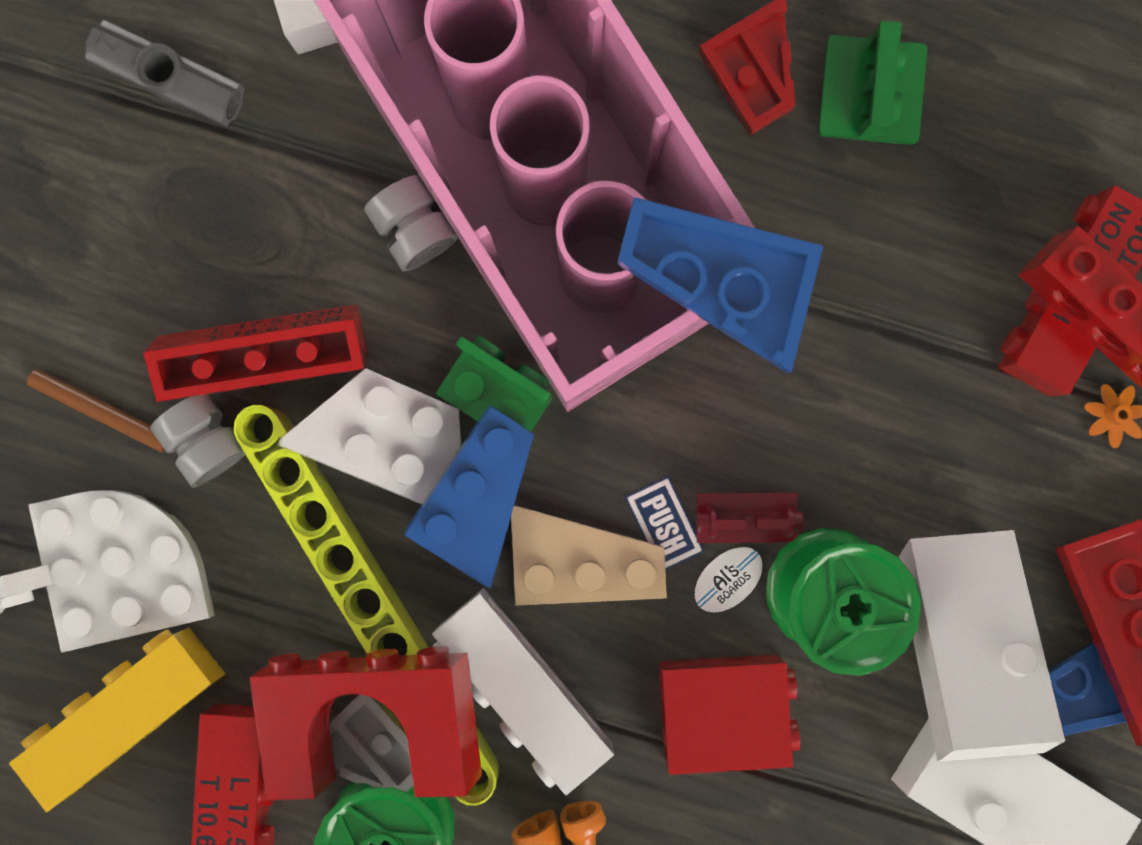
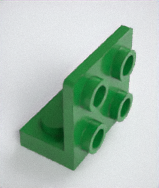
[435,335,553,432]

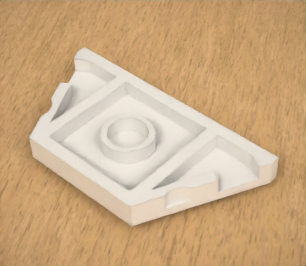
[278,368,461,505]

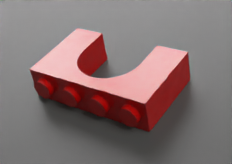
[250,646,482,800]

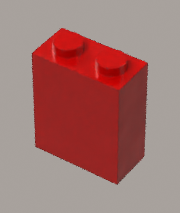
[659,654,800,775]

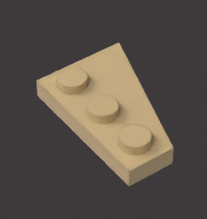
[511,504,667,606]

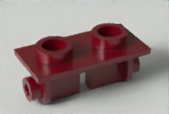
[696,492,803,543]

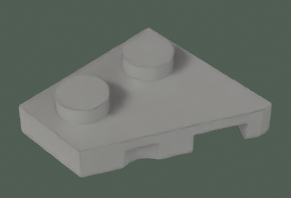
[330,694,413,792]

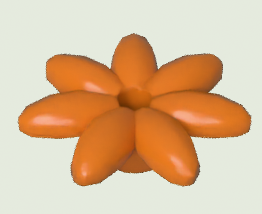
[1083,384,1142,448]

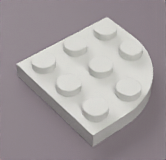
[29,490,215,653]

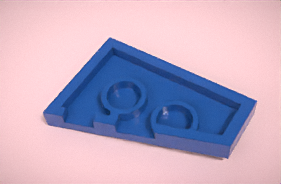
[1048,642,1126,736]

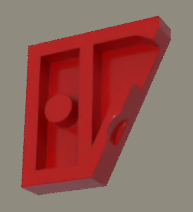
[698,0,796,136]

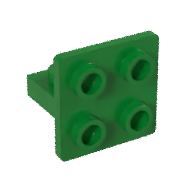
[818,21,928,145]

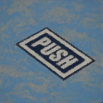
[624,475,705,571]

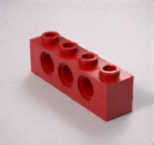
[1018,226,1142,389]

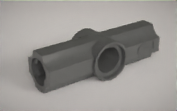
[85,20,245,127]

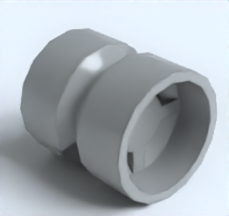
[364,175,458,272]
[150,394,245,488]

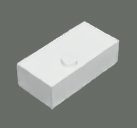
[899,530,1065,762]
[891,719,1141,845]

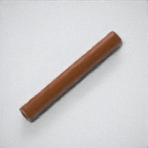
[27,368,165,453]

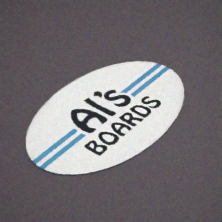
[695,547,762,612]

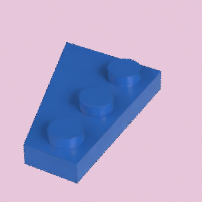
[617,197,824,374]
[404,404,534,589]

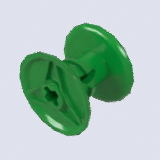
[765,528,921,676]
[313,781,455,845]

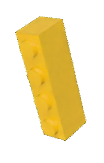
[9,627,226,813]

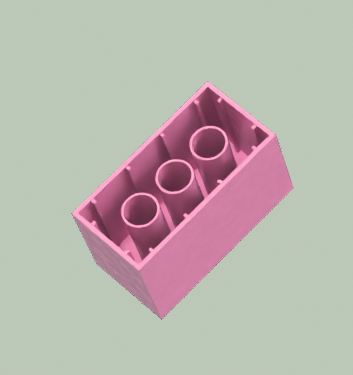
[314,0,755,412]

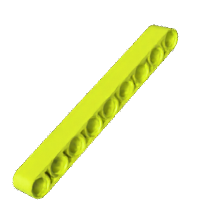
[234,405,499,806]

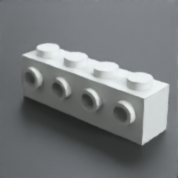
[432,588,614,795]

